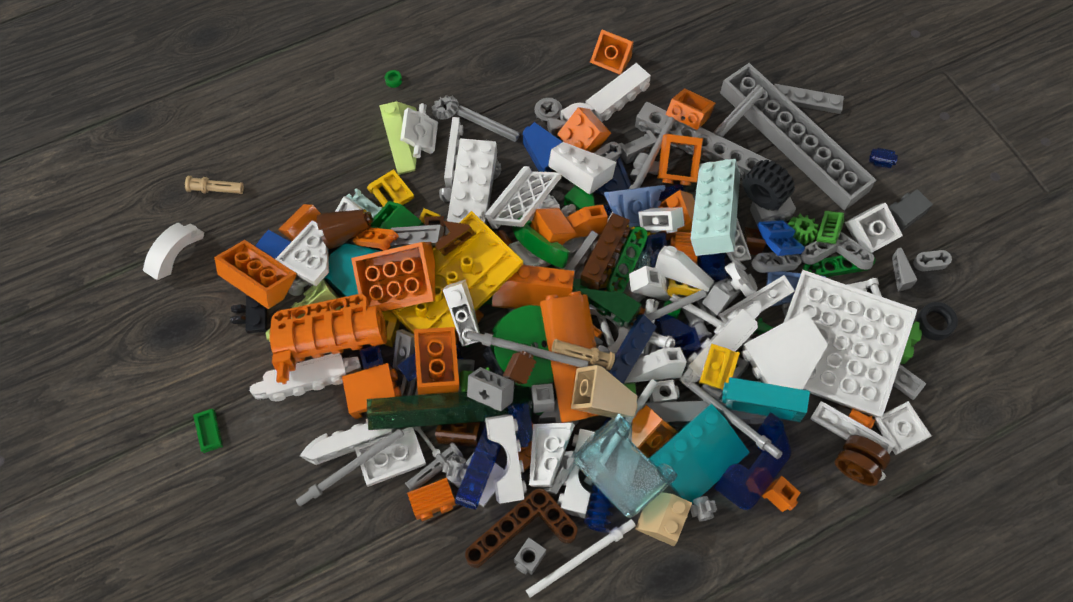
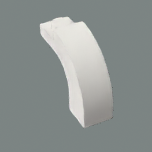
[143,223,204,280]

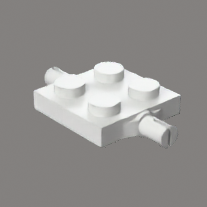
[400,103,438,158]

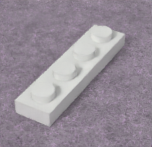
[444,117,463,188]
[718,275,795,323]
[810,401,895,454]

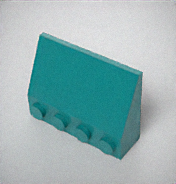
[647,404,750,504]

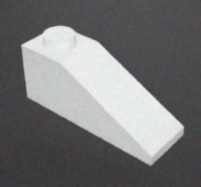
[655,246,714,292]

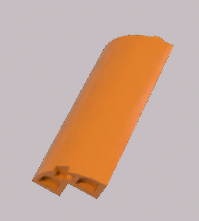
[540,291,599,423]

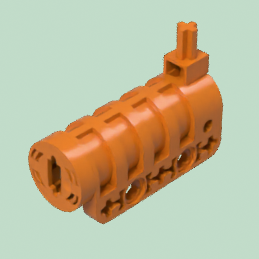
[270,294,387,384]

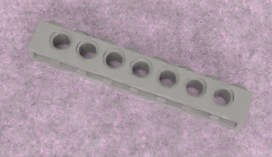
[635,101,771,179]

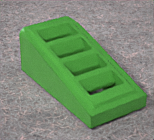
[817,211,844,244]

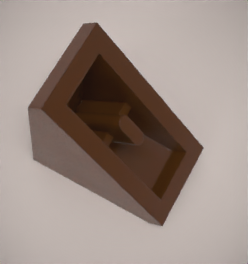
[744,227,766,255]

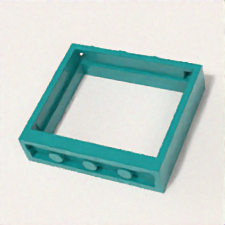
[722,377,810,422]

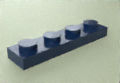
[607,314,657,384]

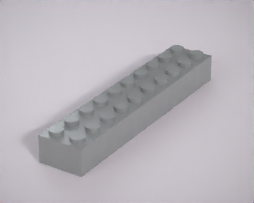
[720,63,876,211]

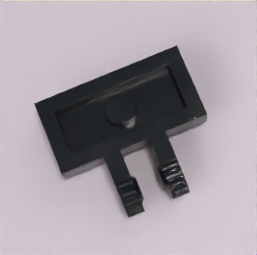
[230,295,267,333]

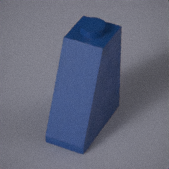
[522,122,562,172]

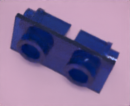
[507,402,533,448]

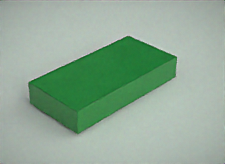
[193,408,223,453]

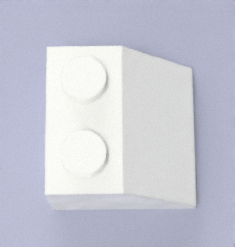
[845,203,903,253]

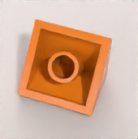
[590,29,634,75]
[278,204,321,241]
[530,208,577,245]

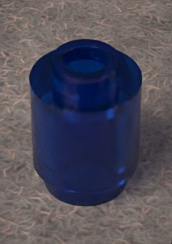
[869,147,898,168]

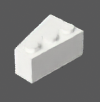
[548,142,616,195]

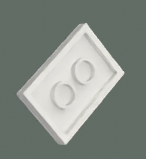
[354,426,426,487]

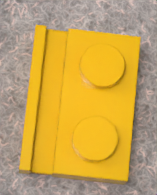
[699,344,740,390]

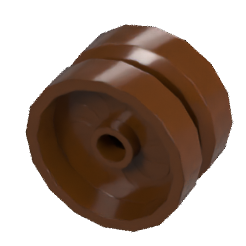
[835,435,891,486]

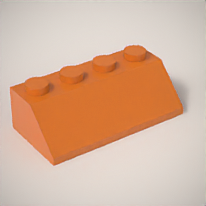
[214,240,297,309]
[492,265,574,309]

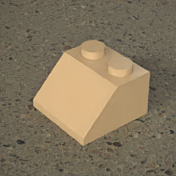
[635,491,692,546]

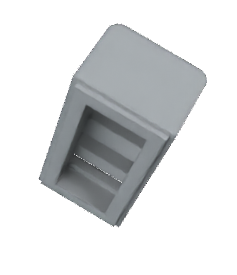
[892,248,917,291]

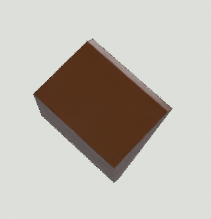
[435,413,482,448]

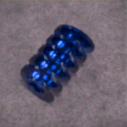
[584,485,617,533]

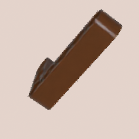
[465,489,577,568]

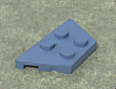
[604,185,665,227]

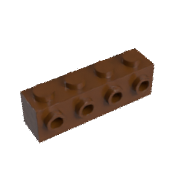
[580,213,631,290]

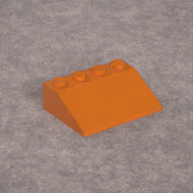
[351,242,435,312]

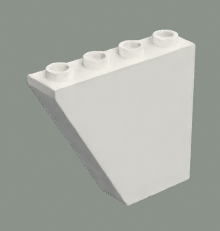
[741,311,828,390]

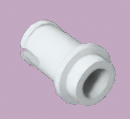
[648,332,675,349]

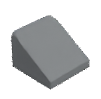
[547,118,567,137]

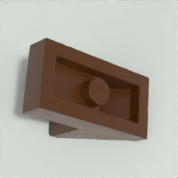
[435,221,476,256]

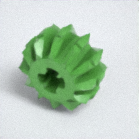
[788,214,819,246]

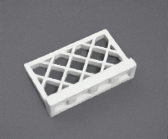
[485,166,562,229]

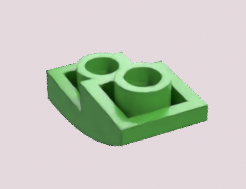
[900,322,922,364]

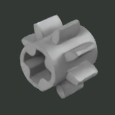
[442,456,470,482]
[690,496,717,521]

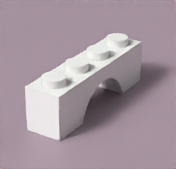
[485,414,527,504]
[558,429,604,518]

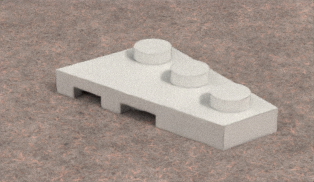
[529,423,575,487]

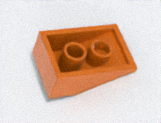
[414,327,459,395]

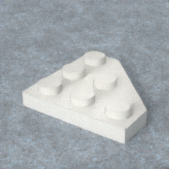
[275,221,329,286]

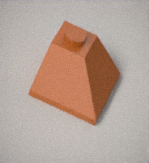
[632,405,678,459]

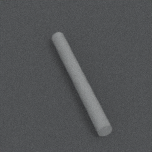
[632,289,707,324]

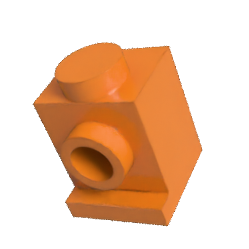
[762,476,800,512]

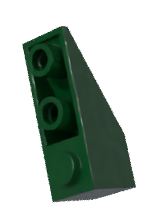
[579,288,642,328]

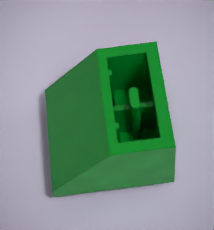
[371,201,423,230]

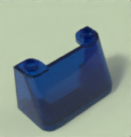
[714,412,792,510]

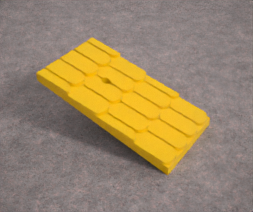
[390,211,523,334]

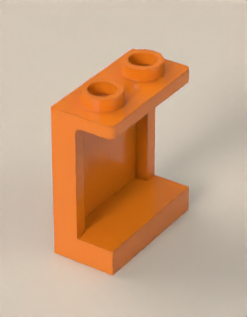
[342,363,402,419]

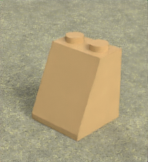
[571,365,637,418]

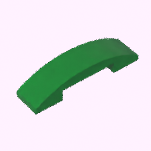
[512,216,570,268]

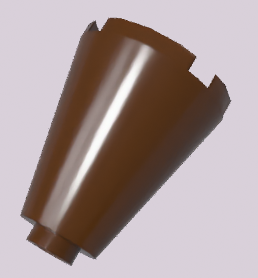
[317,209,373,250]

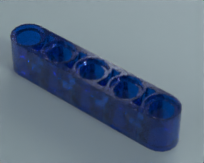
[455,425,502,510]

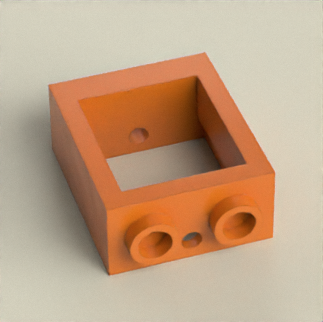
[665,89,716,130]
[657,134,703,186]

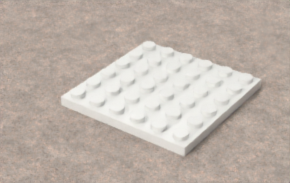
[783,270,917,418]

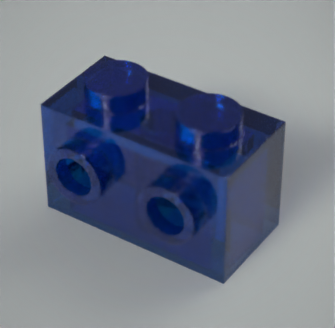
[697,253,729,283]

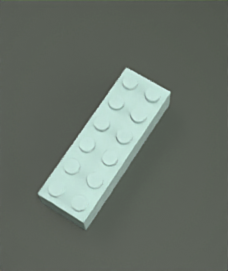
[691,159,740,256]

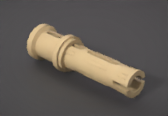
[185,176,244,194]
[552,339,615,370]

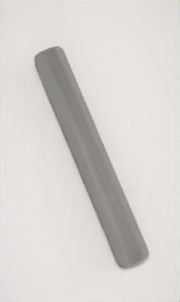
[713,85,765,137]
[457,105,520,142]

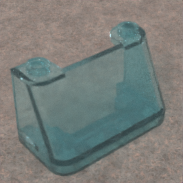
[575,414,678,518]

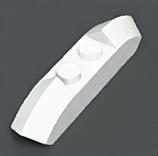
[300,416,400,465]

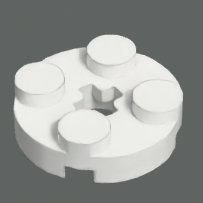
[725,260,757,297]

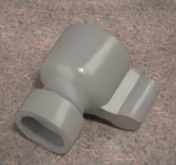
[630,153,659,181]

